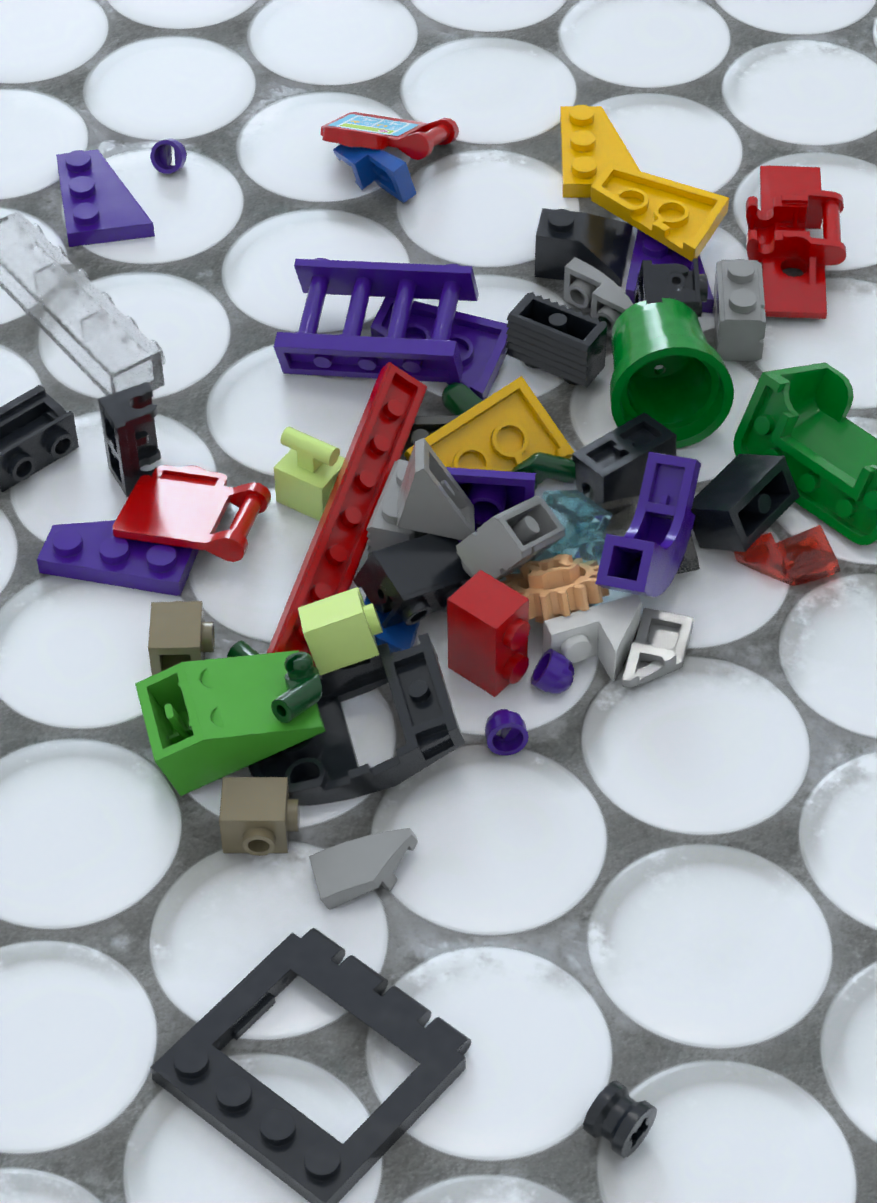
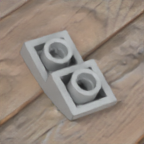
[564,257,633,337]

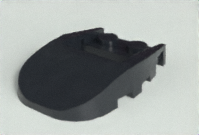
[248,633,465,806]

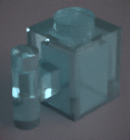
[541,490,612,561]

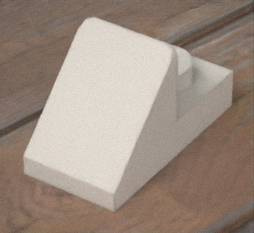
[542,594,642,682]

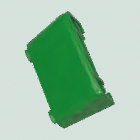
[733,362,877,545]

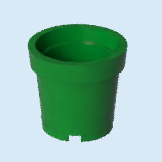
[610,298,734,449]

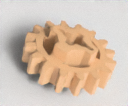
[501,554,609,623]

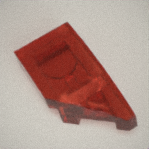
[733,525,841,586]

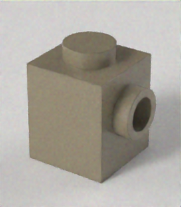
[148,601,215,676]
[219,777,300,856]

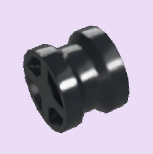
[583,1080,657,1158]

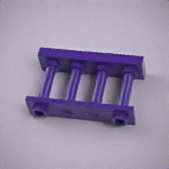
[273,258,479,383]

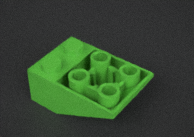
[135,650,326,796]

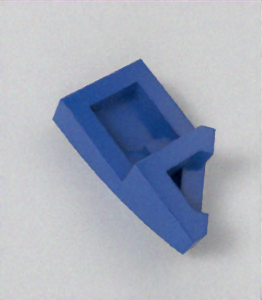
[333,144,417,203]

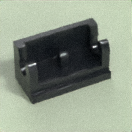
[98,382,161,497]
[572,412,677,517]

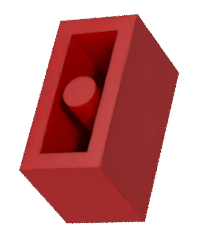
[447,570,530,697]

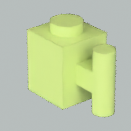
[274,427,345,521]
[298,587,383,675]

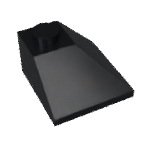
[535,208,633,287]

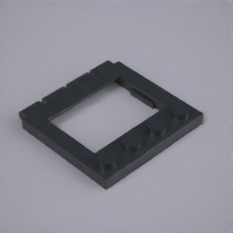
[150,928,471,1203]

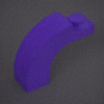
[595,452,701,597]

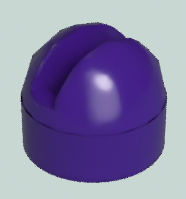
[150,138,187,174]
[531,648,574,694]
[485,709,529,756]

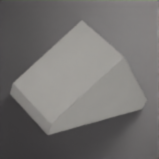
[397,438,475,540]

